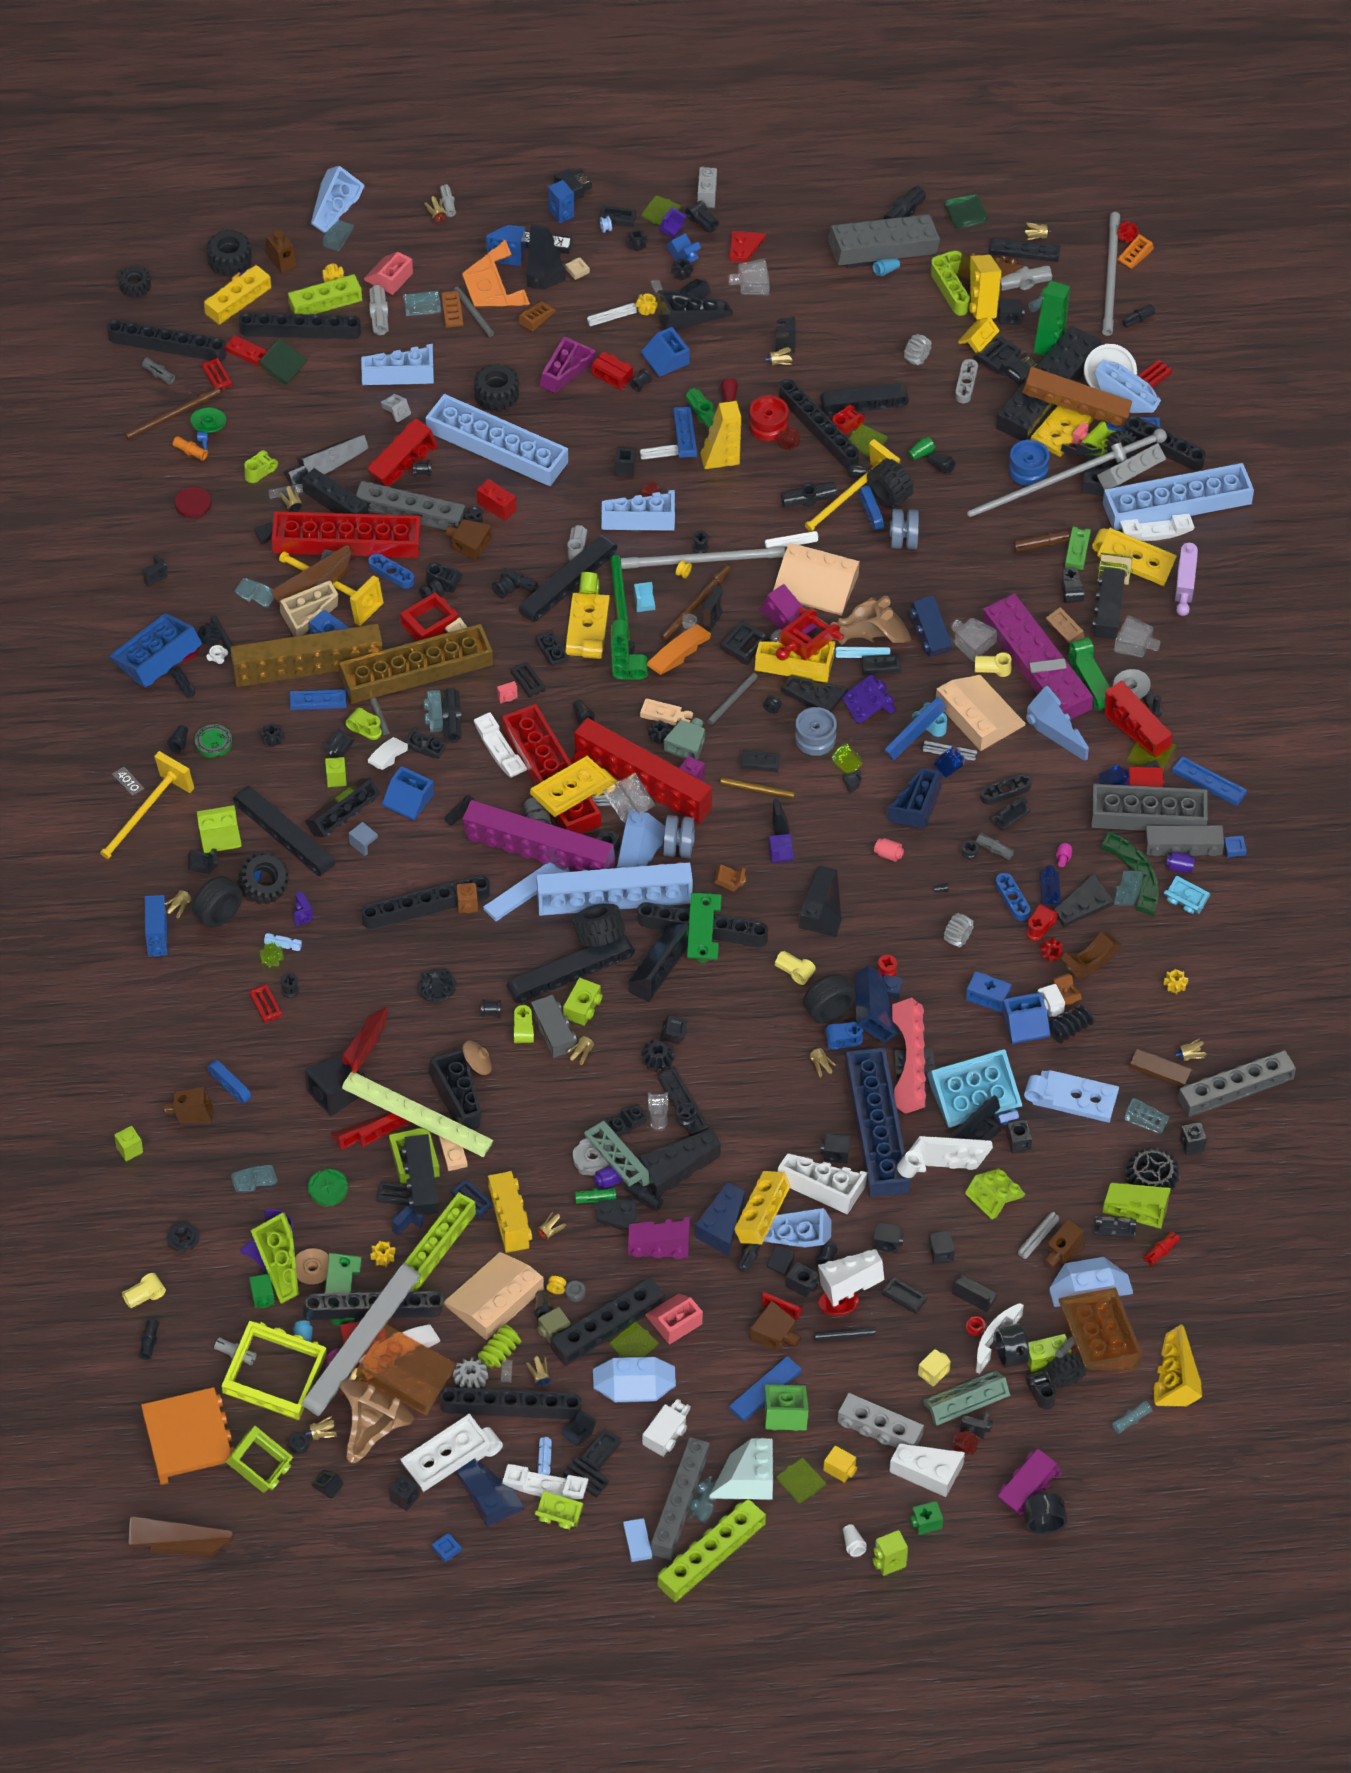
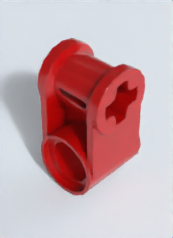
[832,405,865,435]
[1026,904,1058,941]

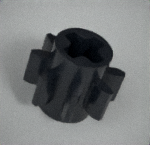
[626,230,648,251]
[671,259,693,280]
[198,622,221,646]
[648,720,672,744]
[260,723,284,747]

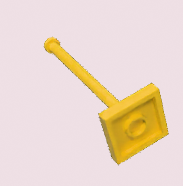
[805,439,900,532]
[279,551,384,626]
[100,751,194,859]

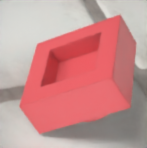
[1072,422,1089,445]
[497,681,518,703]

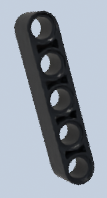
[820,383,909,415]
[1125,416,1206,470]

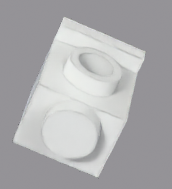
[1037,984,1065,1017]

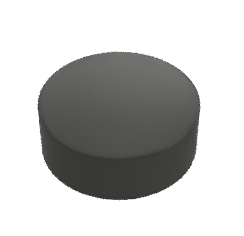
[565,1281,586,1302]

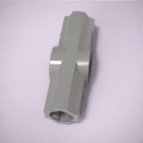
[999,266,1052,291]
[369,285,388,335]

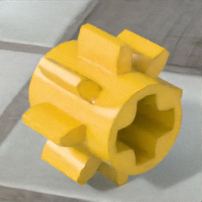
[322,264,344,282]
[635,294,658,315]
[1163,969,1188,994]
[370,1241,395,1267]

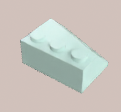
[709,1438,773,1499]

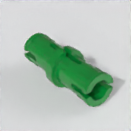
[575,1188,616,1204]

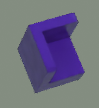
[659,207,686,239]
[769,834,794,863]

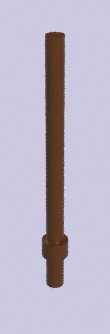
[125,387,221,439]
[660,565,731,641]

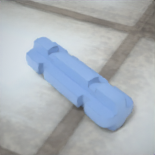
[264,933,302,951]
[538,1437,552,1475]

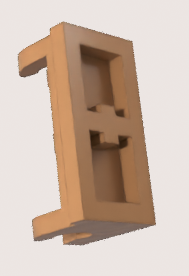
[1046,607,1084,645]

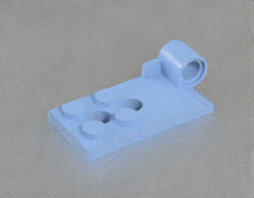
[1024,1070,1119,1123]

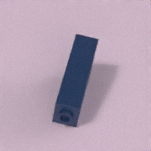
[854,965,898,1044]

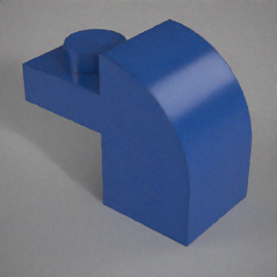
[666,233,701,262]

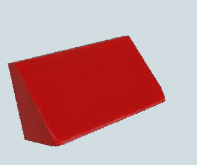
[762,1292,804,1320]

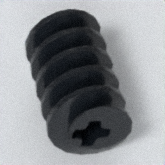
[1050,1005,1094,1044]

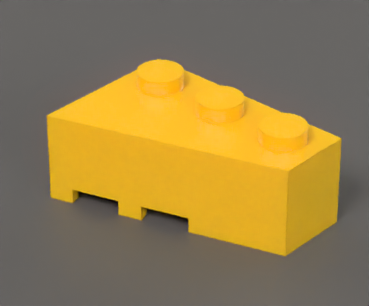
[969,255,1001,320]

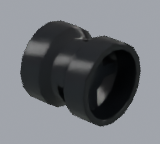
[419,579,444,599]

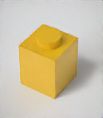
[823,1446,857,1483]

